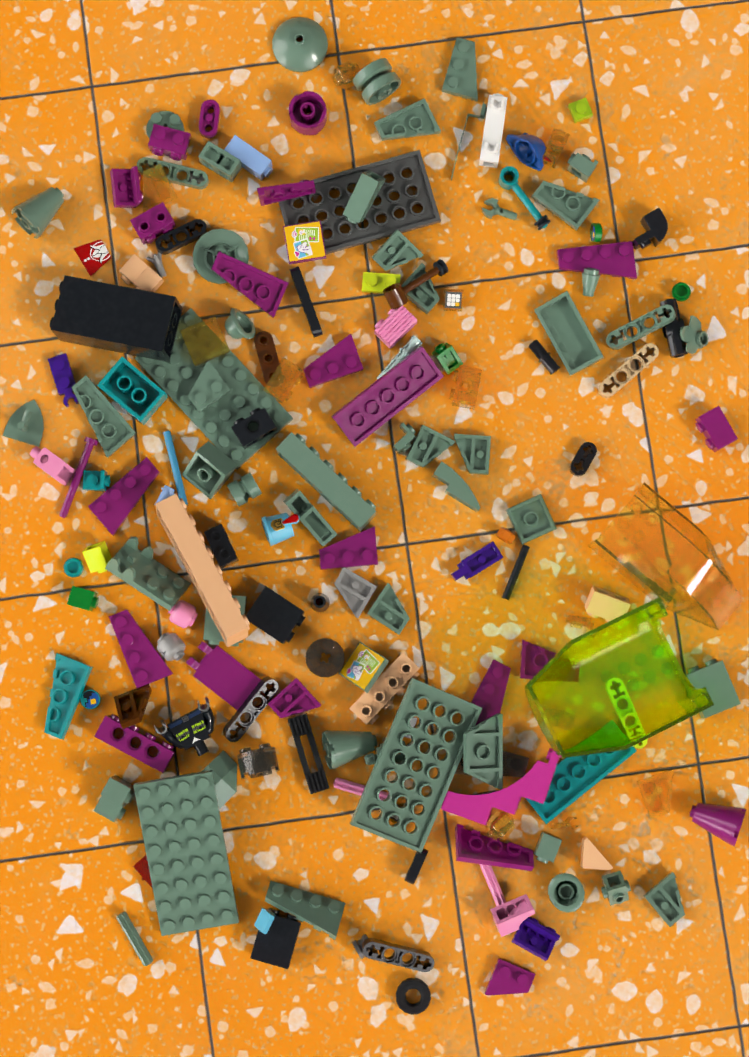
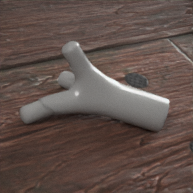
[147,252,167,278]

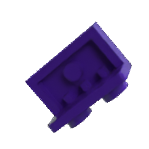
[511,917,560,961]

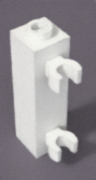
[479,93,508,168]

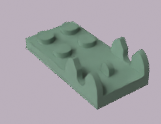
[105,537,191,611]

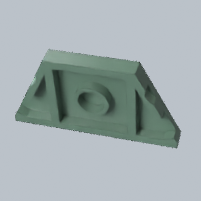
[463,713,503,789]

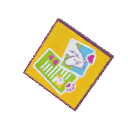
[283,220,327,265]

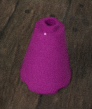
[690,803,746,847]

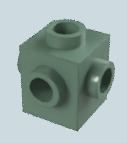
[601,871,631,906]

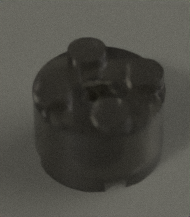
[306,638,345,678]
[237,743,280,779]

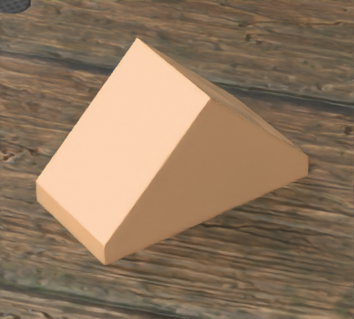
[580,836,613,870]

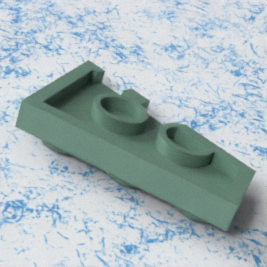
[442,37,478,101]
[374,98,441,141]

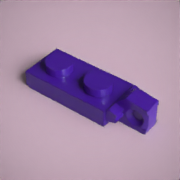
[451,541,503,581]

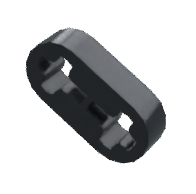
[570,442,597,477]
[404,848,428,884]

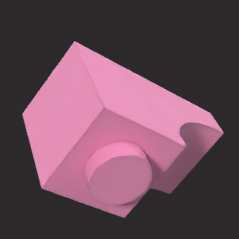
[490,894,535,937]

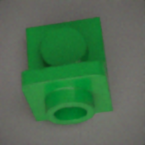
[431,343,463,375]

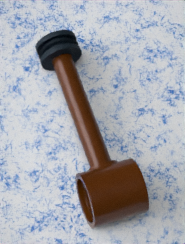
[383,259,448,309]

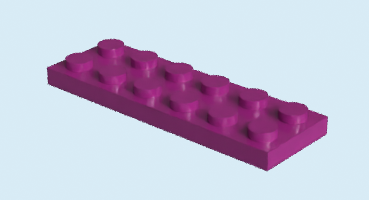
[331,346,444,447]

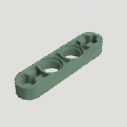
[137,157,209,189]
[606,304,676,350]

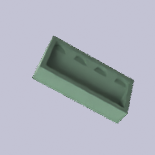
[534,291,604,376]

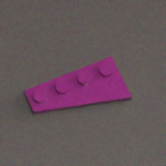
[557,241,637,280]

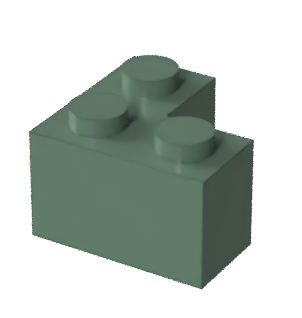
[93,775,135,822]

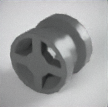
[352,934,374,959]

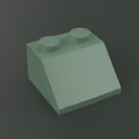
[182,441,237,499]

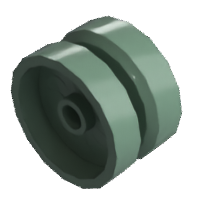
[353,58,401,105]

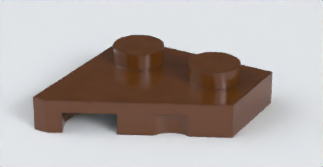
[114,684,152,729]

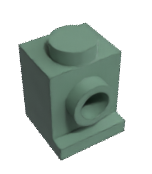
[567,153,598,182]

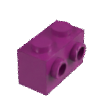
[130,202,176,245]

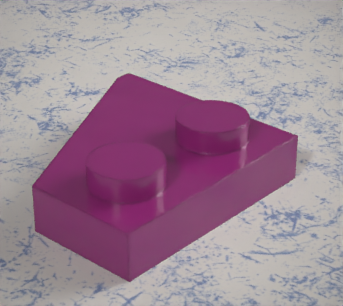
[268,678,321,718]
[485,958,536,996]

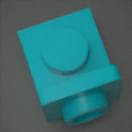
[83,470,110,491]

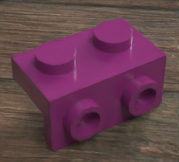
[148,124,191,161]
[110,166,143,208]

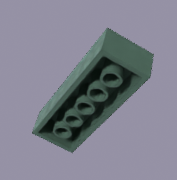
[276,432,376,532]

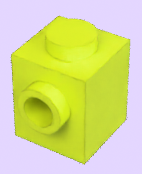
[82,541,112,573]

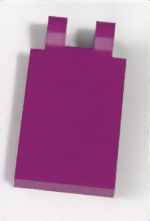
[186,641,261,710]

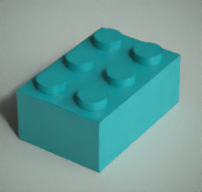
[97,357,168,425]

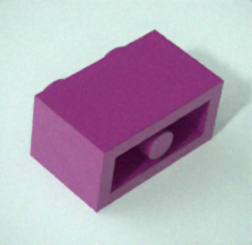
[696,406,738,452]

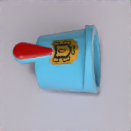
[261,513,300,547]

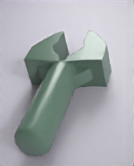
[482,198,517,220]

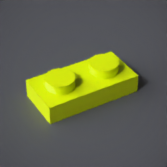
[362,272,401,294]

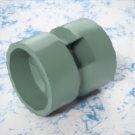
[227,472,262,506]

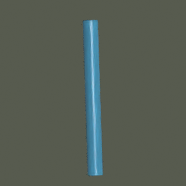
[163,431,188,505]

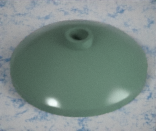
[272,17,328,72]

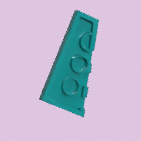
[44,653,93,740]

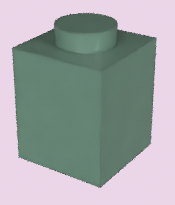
[534,832,562,864]

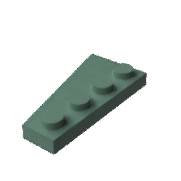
[71,375,137,458]

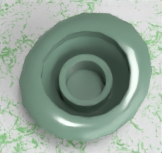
[225,308,256,339]
[548,873,585,913]

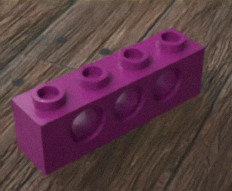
[94,714,176,773]

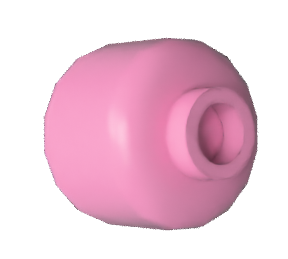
[168,600,198,628]

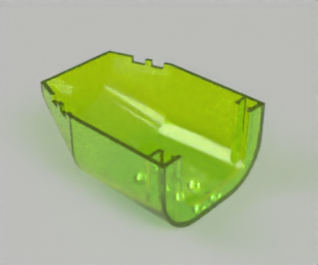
[525,597,714,758]

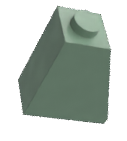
[343,170,386,224]

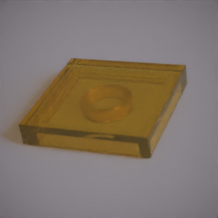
[180,316,230,366]

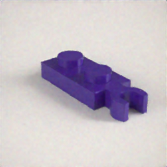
[48,353,79,407]

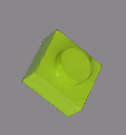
[568,98,593,123]

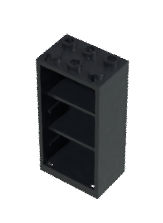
[50,275,183,362]

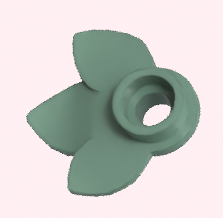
[680,315,708,354]

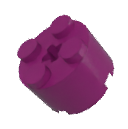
[289,91,327,135]

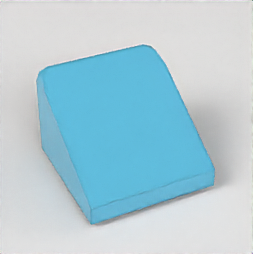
[254,908,276,934]

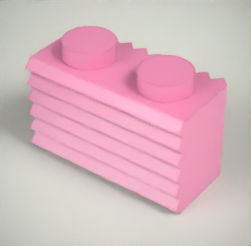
[374,306,417,349]

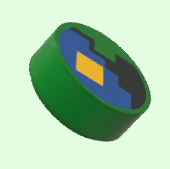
[590,223,602,242]

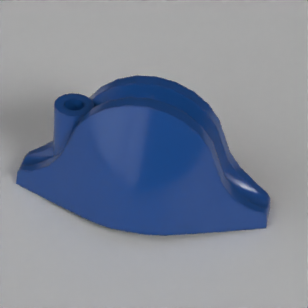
[506,133,546,171]

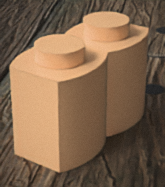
[119,254,164,292]

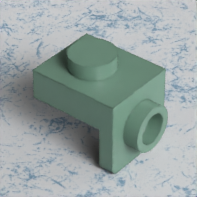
[393,422,416,454]

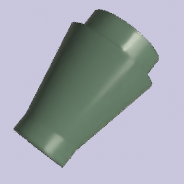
[582,268,600,297]

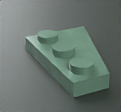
[532,181,600,231]

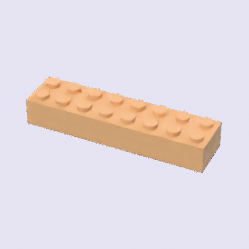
[155,494,250,647]

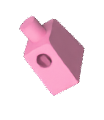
[30,446,76,486]

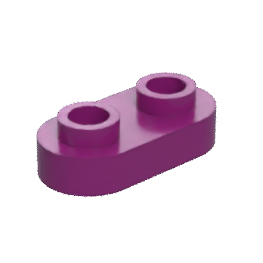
[199,99,220,138]

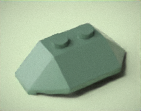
[201,750,237,809]

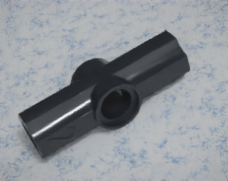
[659,298,688,358]

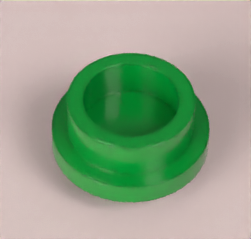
[671,282,691,302]

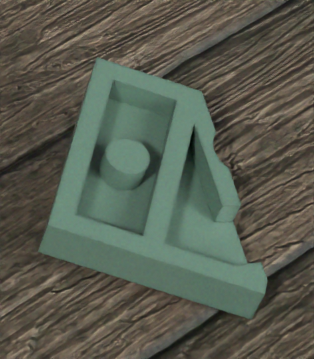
[454,434,491,475]

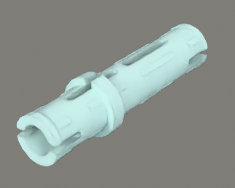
[376,335,422,380]

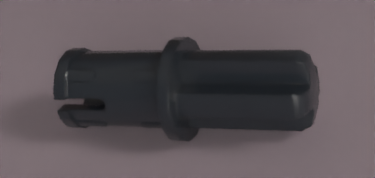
[529,340,560,375]

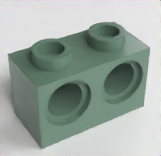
[198,141,242,182]

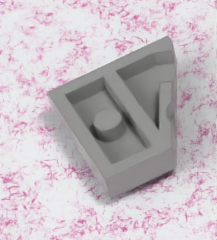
[334,567,377,618]

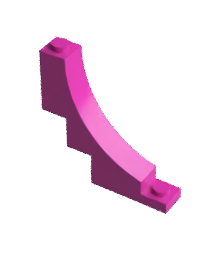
[441,745,563,825]

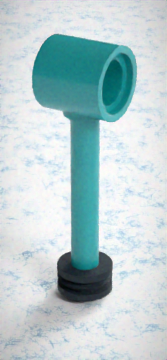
[498,166,551,230]

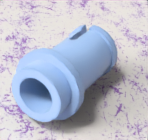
[154,485,175,505]

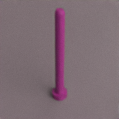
[59,437,98,518]

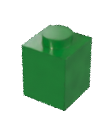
[67,586,99,611]

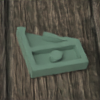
[371,229,424,271]
[401,263,440,314]
[188,361,230,413]
[406,425,455,468]
[367,583,410,635]
[644,871,685,927]

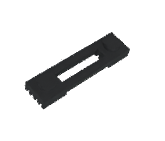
[288,714,329,794]

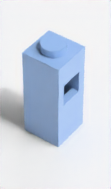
[224,135,273,181]

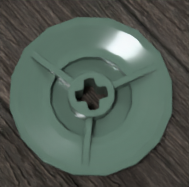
[192,228,249,284]

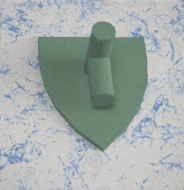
[3,400,44,447]

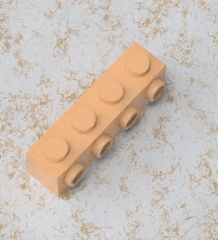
[349,653,420,725]

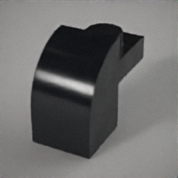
[632,208,668,250]

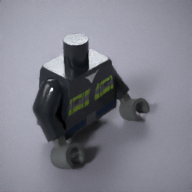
[154,697,215,756]

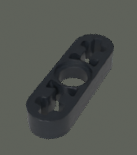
[156,219,207,255]

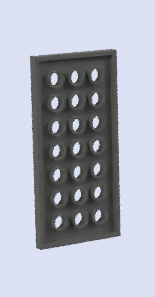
[278,150,441,254]

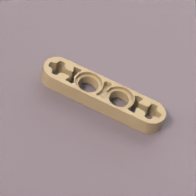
[598,343,659,398]

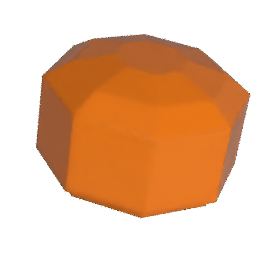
[496,527,515,545]

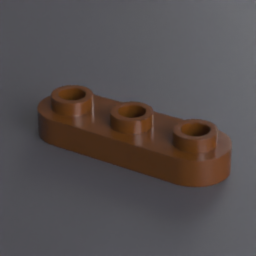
[254,331,283,387]

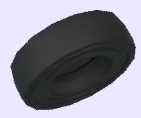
[396,978,431,1015]

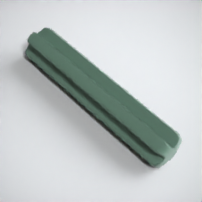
[116,912,153,966]

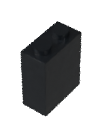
[246,586,306,644]
[250,908,301,969]

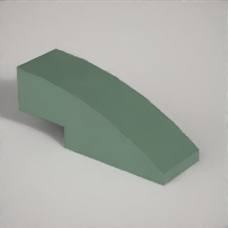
[433,461,480,512]
[283,489,337,547]

